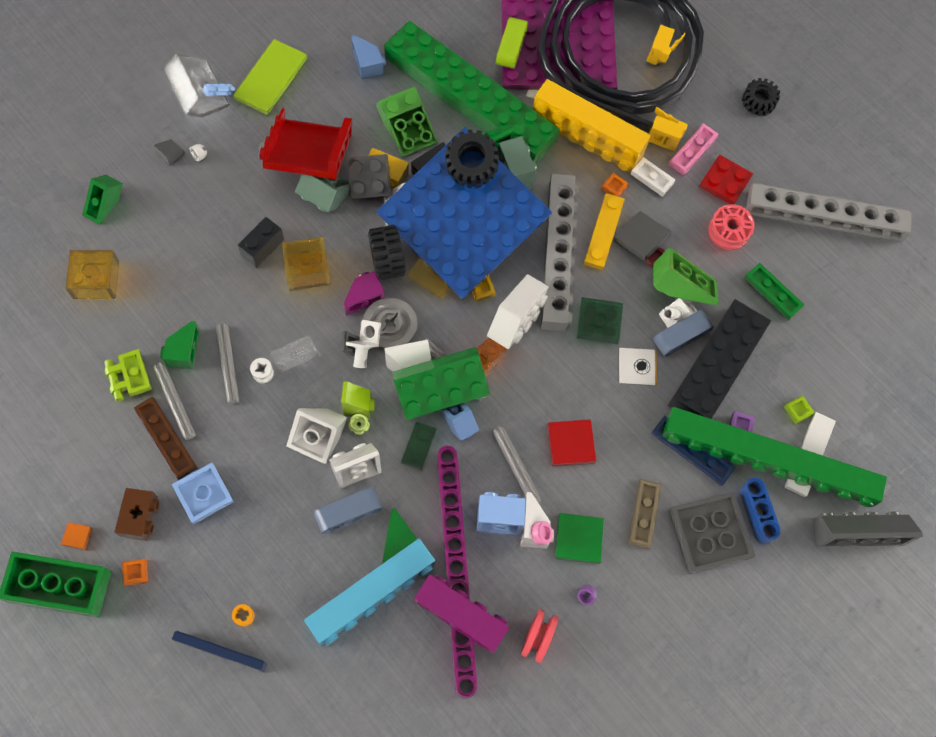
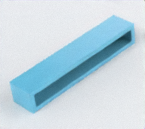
[304,538,435,646]

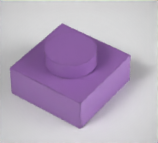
[730,411,755,432]

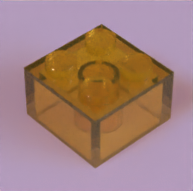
[282,237,331,291]
[65,250,119,299]

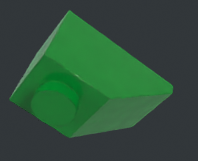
[82,175,123,224]
[160,321,200,369]

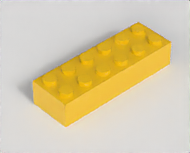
[533,79,651,173]

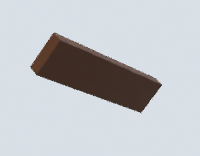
[134,396,198,480]

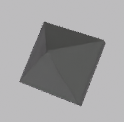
[340,331,360,356]

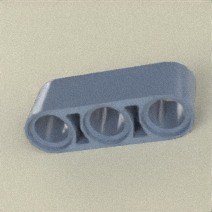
[653,310,714,357]
[314,487,383,534]

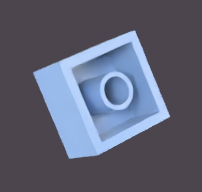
[476,492,526,535]

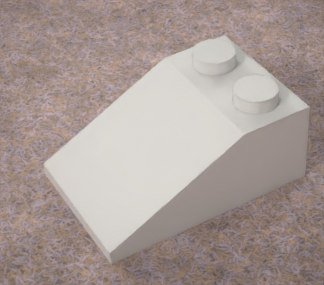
[329,443,382,489]

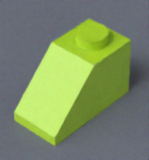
[341,381,375,418]

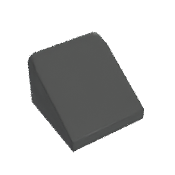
[154,139,185,165]

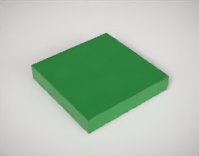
[555,513,604,564]

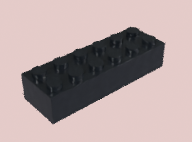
[668,299,772,419]

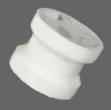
[250,358,274,384]

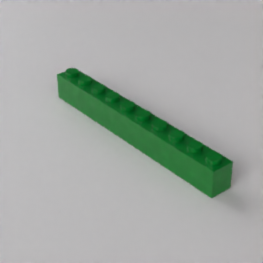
[662,407,887,507]

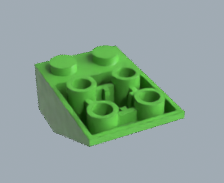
[375,86,438,157]

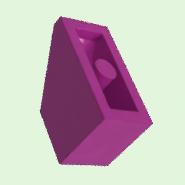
[343,271,385,316]

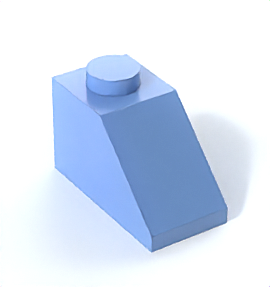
[351,35,386,79]
[439,403,479,441]

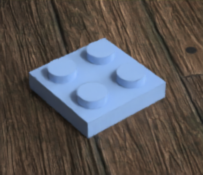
[171,463,234,525]

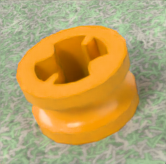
[232,604,255,627]

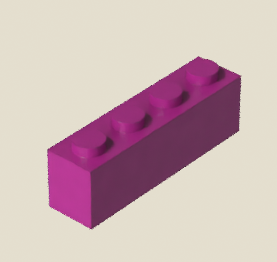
[414,575,510,654]

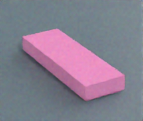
[668,123,719,176]

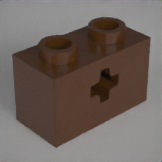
[114,488,159,541]

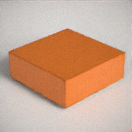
[601,173,629,197]
[61,522,92,551]
[122,559,148,586]

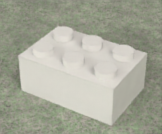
[487,274,549,349]

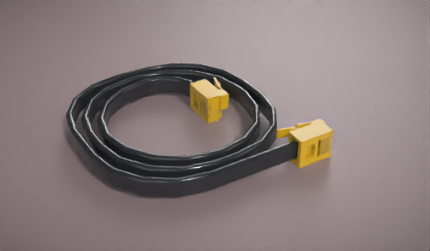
[537,0,704,152]

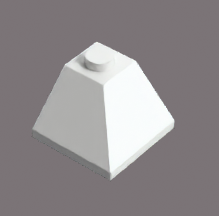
[385,340,431,371]
[286,408,347,464]
[520,492,554,549]

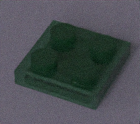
[576,297,623,344]

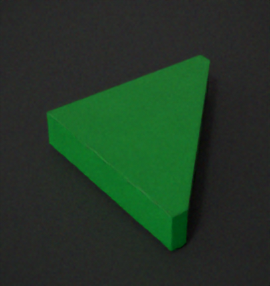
[382,508,417,564]

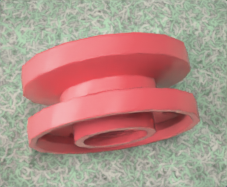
[708,204,755,250]
[520,609,559,664]

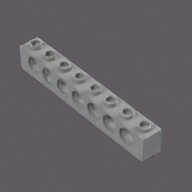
[541,173,579,331]
[746,183,912,242]

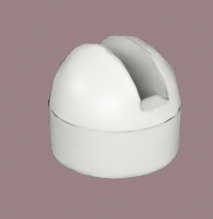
[189,144,207,162]

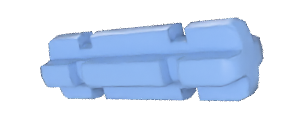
[202,84,235,96]

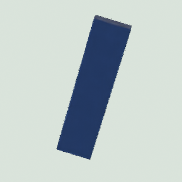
[651,415,735,486]
[172,631,267,672]

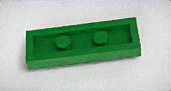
[744,263,805,320]

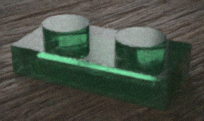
[401,422,437,471]

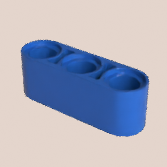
[740,477,781,544]

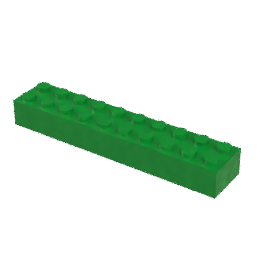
[384,20,560,164]

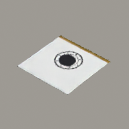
[619,348,657,385]

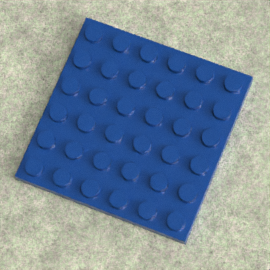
[376,127,552,300]

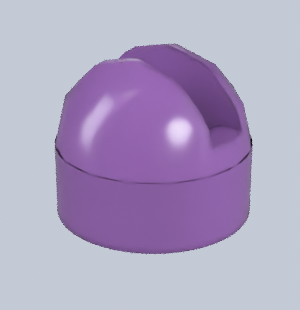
[577,584,597,605]

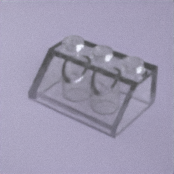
[164,53,230,118]

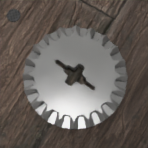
[363,298,418,349]

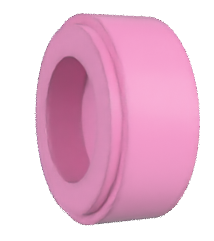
[532,521,553,545]

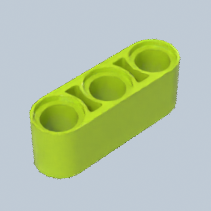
[495,17,528,69]

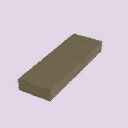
[628,479,662,549]

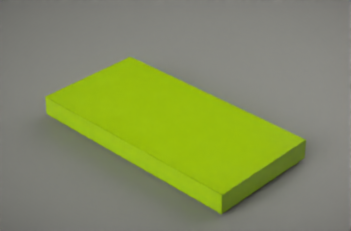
[233,39,308,115]

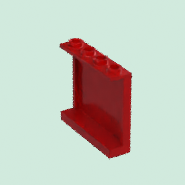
[259,108,352,179]

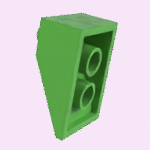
[653,247,719,305]

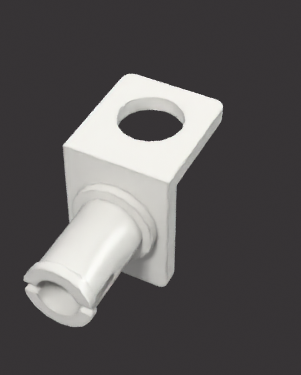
[659,298,697,328]
[346,320,381,368]

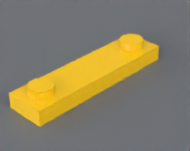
[583,193,625,271]

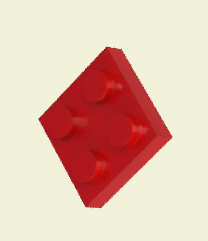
[699,154,754,205]

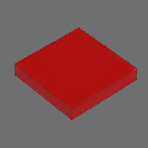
[547,419,596,466]

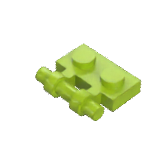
[104,349,152,402]

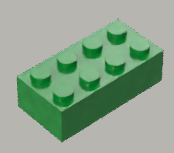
[392,347,491,420]
[0,551,112,618]

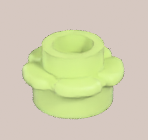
[348,414,370,435]

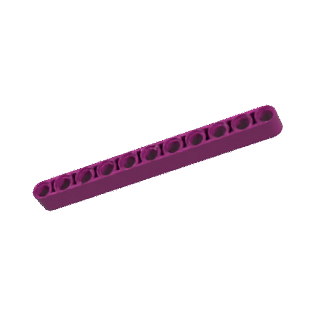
[437,445,477,699]

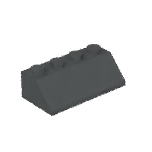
[813,511,923,547]

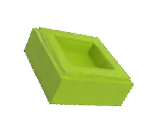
[784,395,815,425]

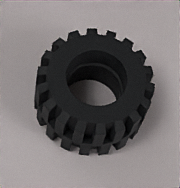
[445,129,499,188]
[368,224,406,281]

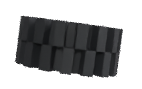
[742,78,780,116]

